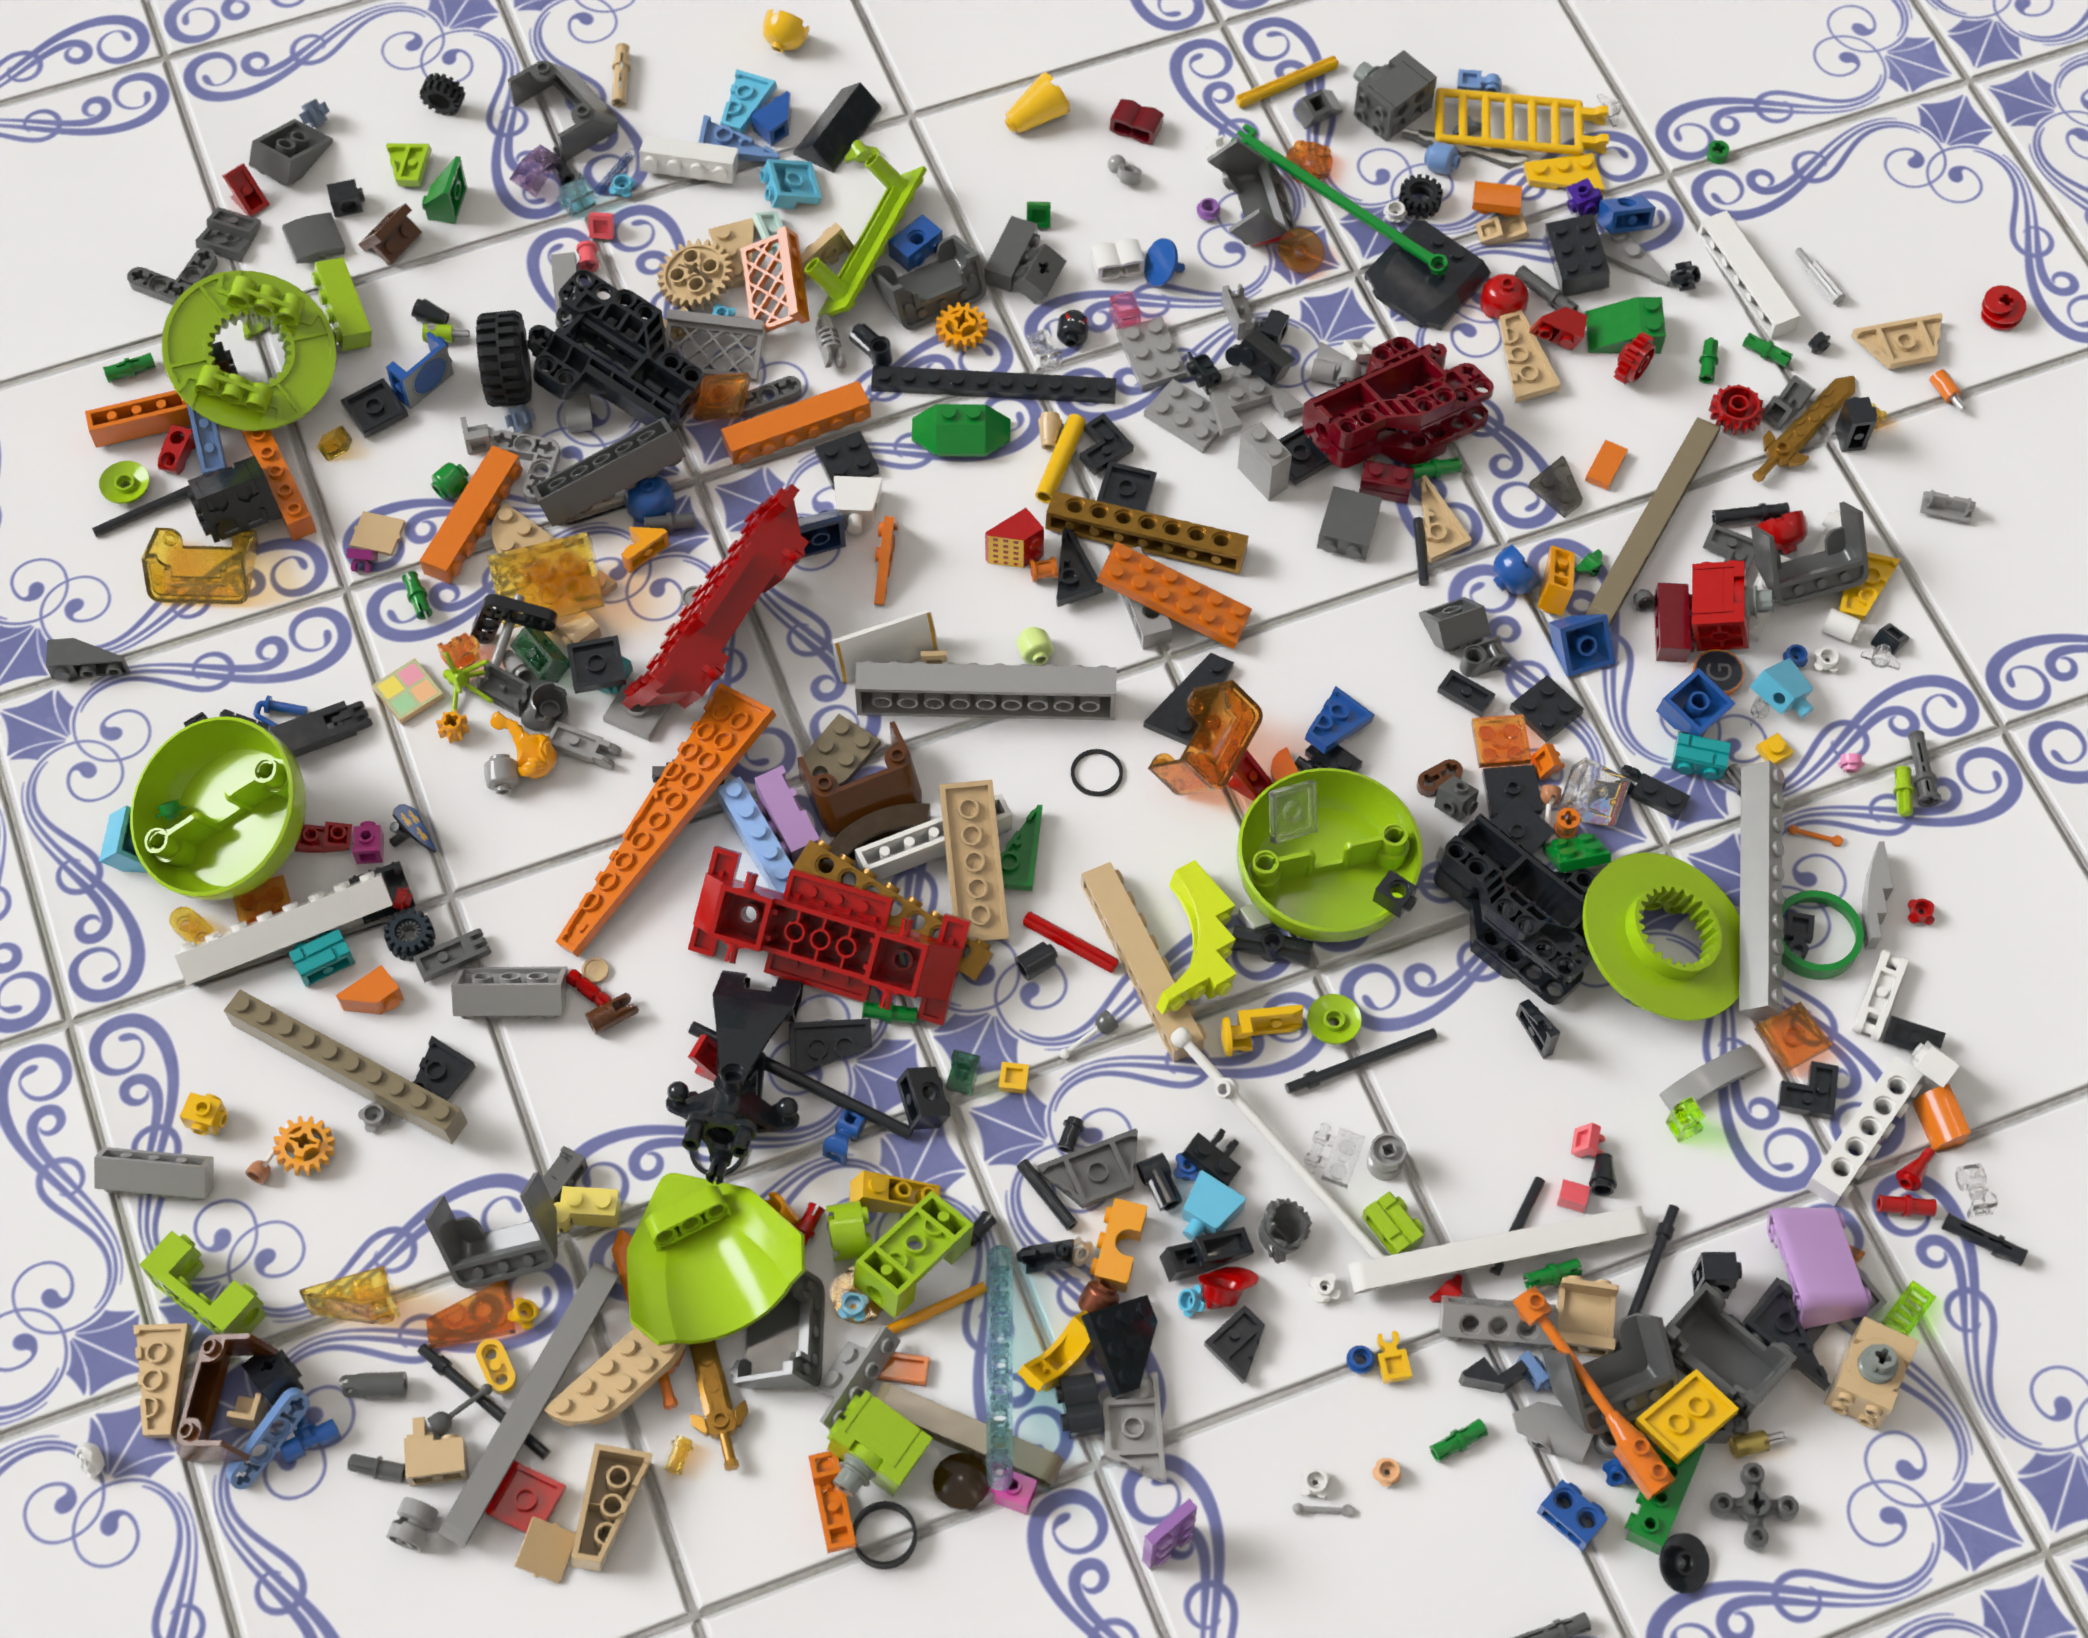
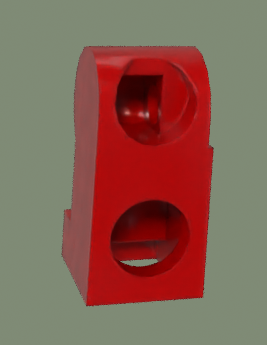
[158,425,196,475]

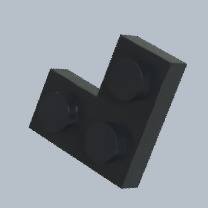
[1079,413,1134,476]
[1777,1061,1839,1120]

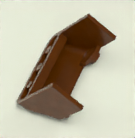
[797,721,922,838]
[176,1333,278,1461]

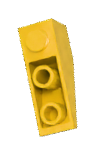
[849,1170,940,1213]

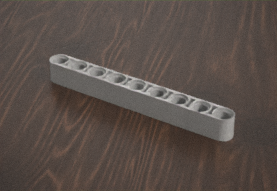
[551,252,593,433]

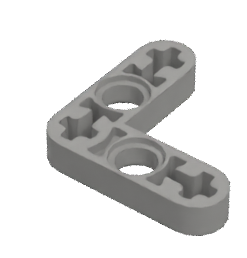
[490,430,561,504]

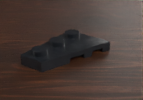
[789,1018,872,1074]
[413,1036,476,1101]

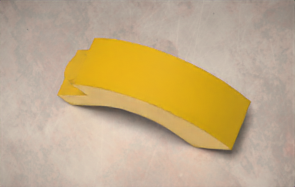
[1018,1310,1093,1392]

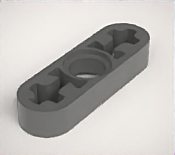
[734,376,802,418]

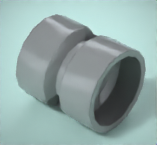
[1367,1133,1407,1181]
[386,1497,439,1552]

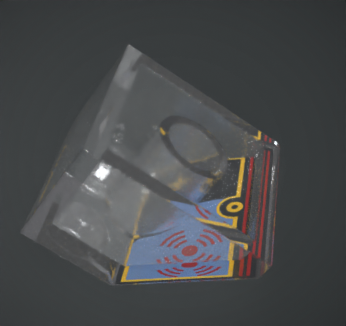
[1557,757,1631,827]

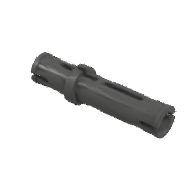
[1515,265,1579,311]
[1513,1612,1591,1638]

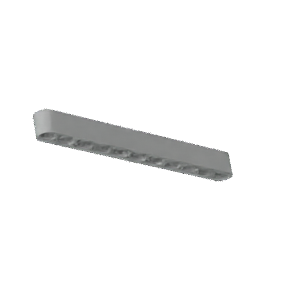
[438,1261,620,1548]

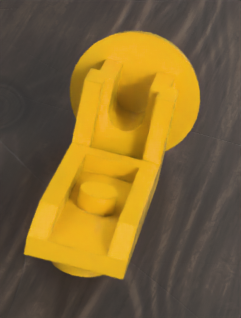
[1221,1005,1303,1057]

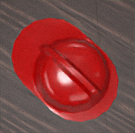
[1198,1267,1259,1310]

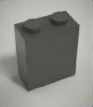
[1317,486,1382,560]

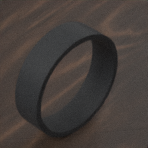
[853,1501,917,1570]

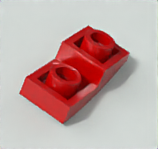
[295,821,352,853]

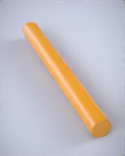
[886,1282,988,1334]

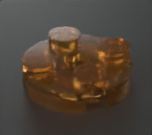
[1286,140,1333,184]

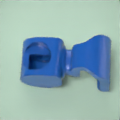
[822,1109,866,1165]

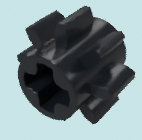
[1670,261,1701,292]

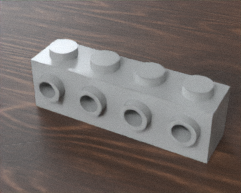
[94,1147,214,1201]

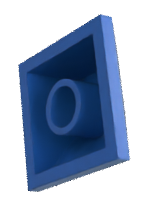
[1548,614,1615,677]

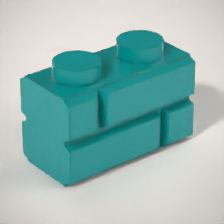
[1671,732,1731,780]
[288,929,355,987]

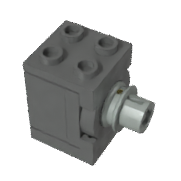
[1353,50,1437,142]

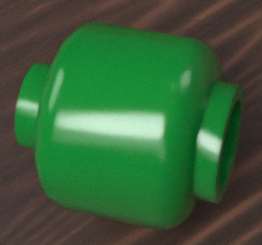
[431,462,469,499]

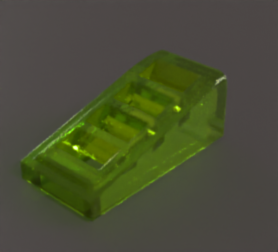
[1881,1280,1936,1336]

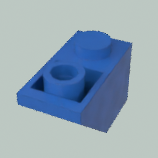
[751,91,791,147]

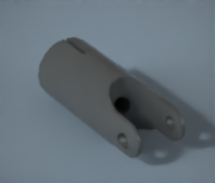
[338,1371,408,1399]

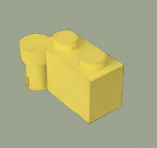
[554,1186,622,1233]

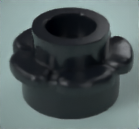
[1808,331,1831,354]

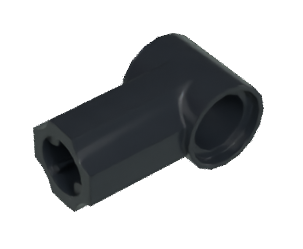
[849,323,893,366]
[1136,1153,1182,1211]

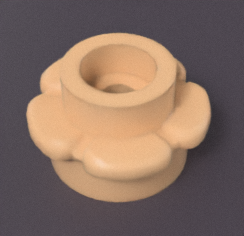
[1373,1458,1402,1487]

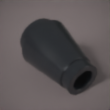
[411,298,450,324]
[1589,1153,1617,1196]

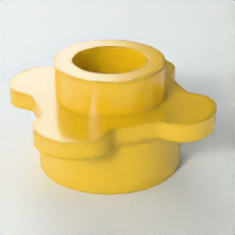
[507,1297,540,1330]

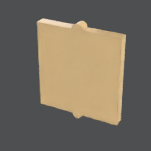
[349,511,405,556]
[514,1517,576,1584]

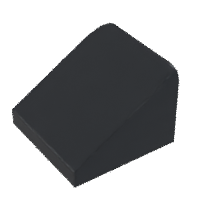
[1871,623,1910,658]

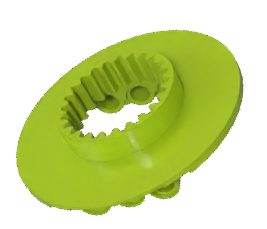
[162,270,336,431]
[1582,852,1740,1021]

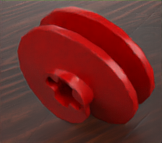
[1981,285,2026,330]

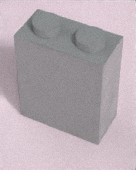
[1237,421,1292,501]

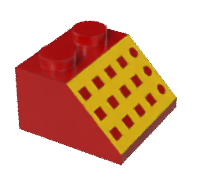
[985,508,1044,568]

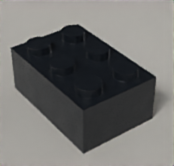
[1545,213,1610,297]

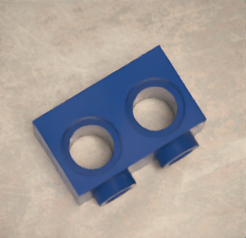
[1537,1479,1608,1552]

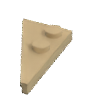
[1419,475,1472,564]

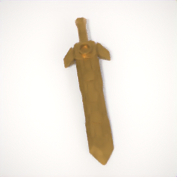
[1752,376,1855,482]
[689,1340,749,1471]

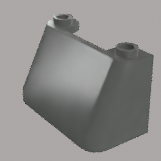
[871,235,987,330]
[731,1270,825,1389]

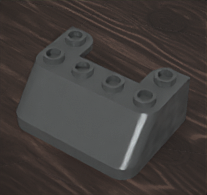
[1542,1313,1679,1435]

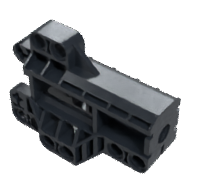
[527,270,703,432]
[1433,813,1597,1005]

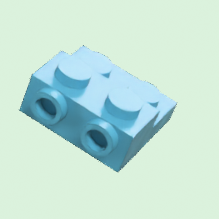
[760,159,822,209]

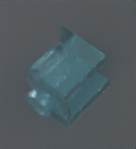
[556,172,596,217]

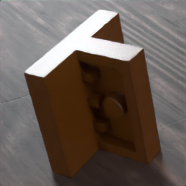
[358,203,422,265]

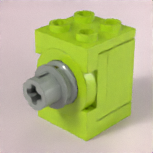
[827,1390,932,1497]

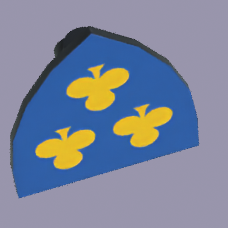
[389,804,437,853]

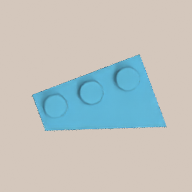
[720,69,777,134]

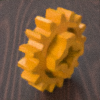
[935,302,988,352]
[273,1116,335,1176]

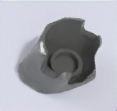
[521,682,568,731]

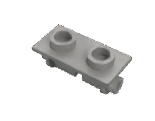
[1920,489,1976,524]

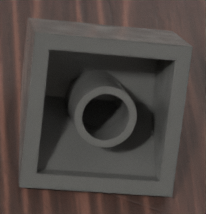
[1419,597,1491,652]

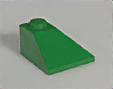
[422,156,467,224]

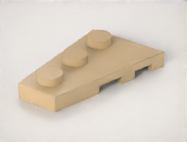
[708,218,755,290]

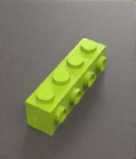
[311,257,372,352]

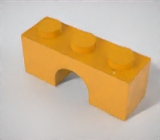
[1090,1198,1147,1293]

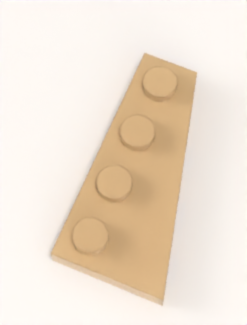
[1498,310,1561,403]

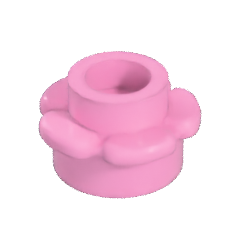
[1838,753,1865,773]

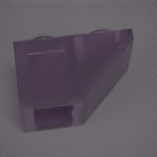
[509,144,561,198]

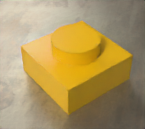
[1755,733,1794,766]
[999,1062,1029,1094]

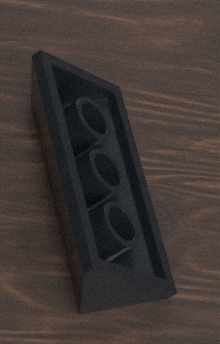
[793,82,882,173]

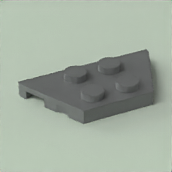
[1037,1128,1138,1209]

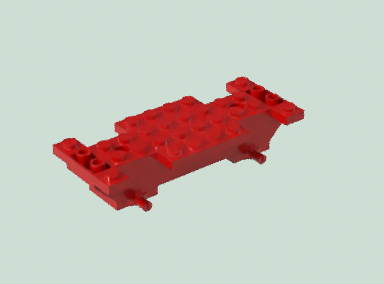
[622,484,809,709]
[688,846,972,1026]

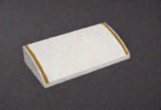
[832,608,938,684]

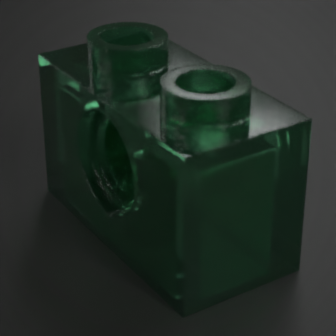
[510,627,570,683]

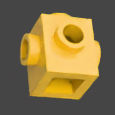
[179,1092,228,1136]

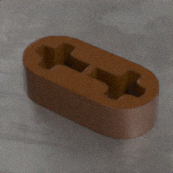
[1417,759,1463,797]

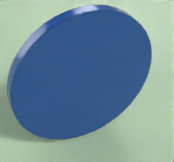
[1144,238,1185,286]

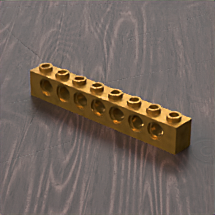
[1045,491,1249,574]
[793,839,994,982]

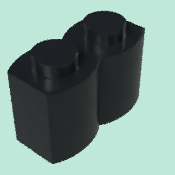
[1055,1372,1104,1439]

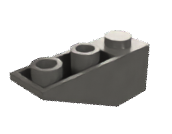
[46,638,130,680]

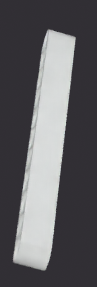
[1348,1206,1649,1294]

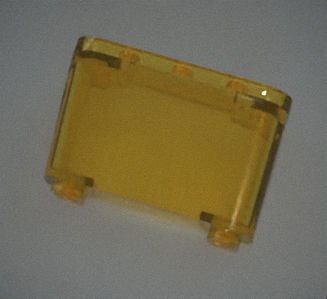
[141,528,258,604]

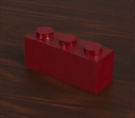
[1654,583,1695,662]

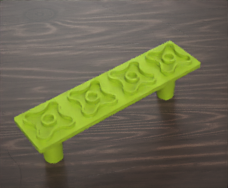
[805,152,927,318]

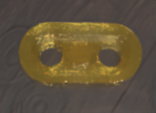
[169,907,215,945]

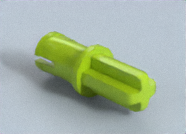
[1893,766,1915,817]

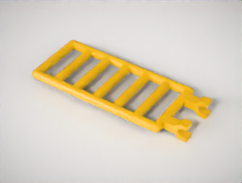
[1435,88,1609,155]

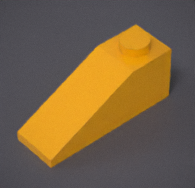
[1538,545,1575,616]

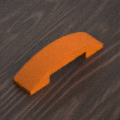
[808,1451,857,1553]

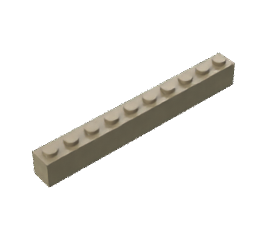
[223,990,468,1145]

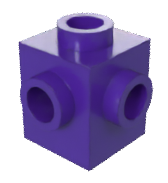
[1566,178,1603,217]

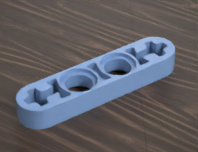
[226,1387,310,1490]

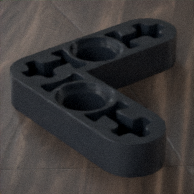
[470,594,558,644]

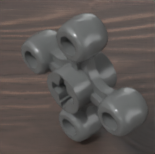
[1710,1462,1799,1551]

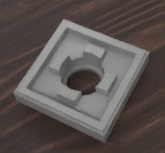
[603,677,672,741]

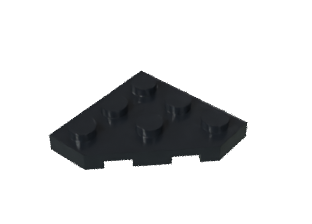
[1081,1295,1158,1398]

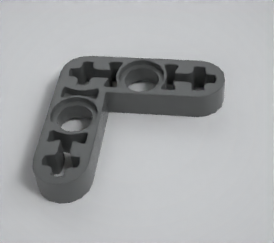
[127,248,218,305]

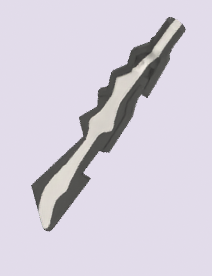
[1402,128,1529,169]

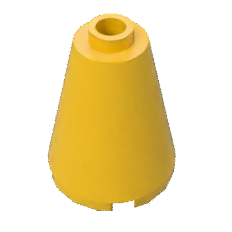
[1004,72,1071,134]

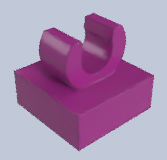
[346,548,378,573]

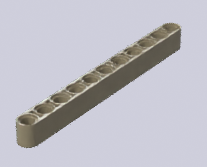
[1586,417,1721,628]

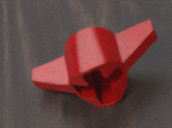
[1429,1274,1463,1303]

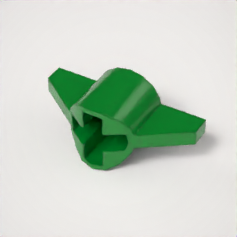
[1574,549,1603,577]

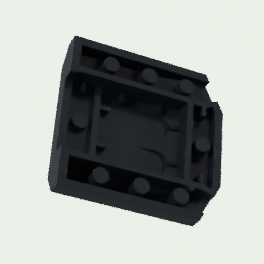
[1364,220,1491,331]

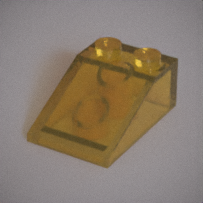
[299,1266,401,1324]

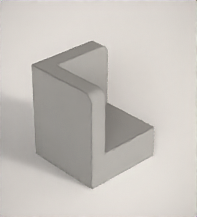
[460,417,491,455]

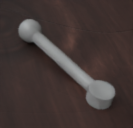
[1292,1503,1354,1517]

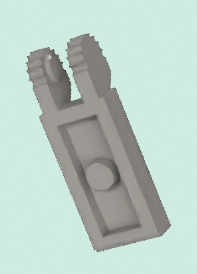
[548,721,622,769]

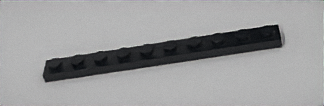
[871,365,1116,404]

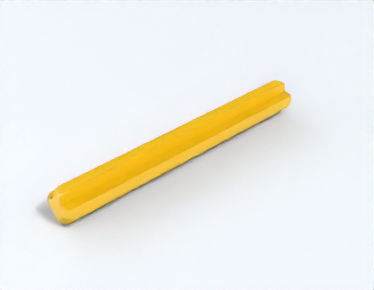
[1235,55,1338,108]

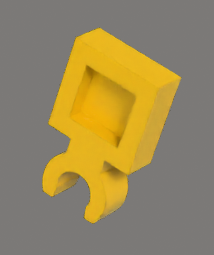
[1377,1331,1412,1384]

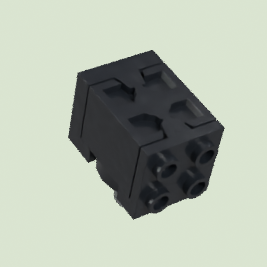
[187,455,282,543]

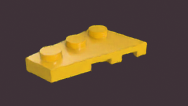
[1523,153,1605,195]

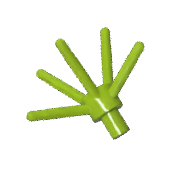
[443,652,493,712]

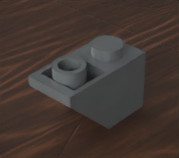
[1293,89,1343,129]

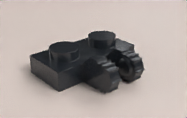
[1181,1128,1241,1186]

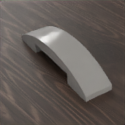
[1659,1044,1765,1117]

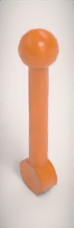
[1788,825,1843,847]

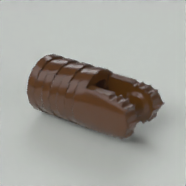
[585,993,639,1035]

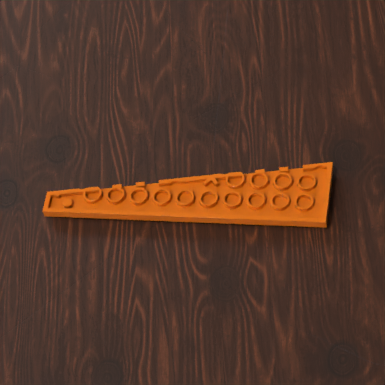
[555,682,776,957]

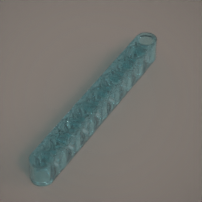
[986,1245,1013,1491]

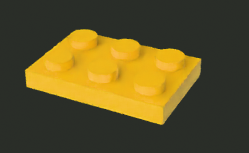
[1635,1369,1739,1465]

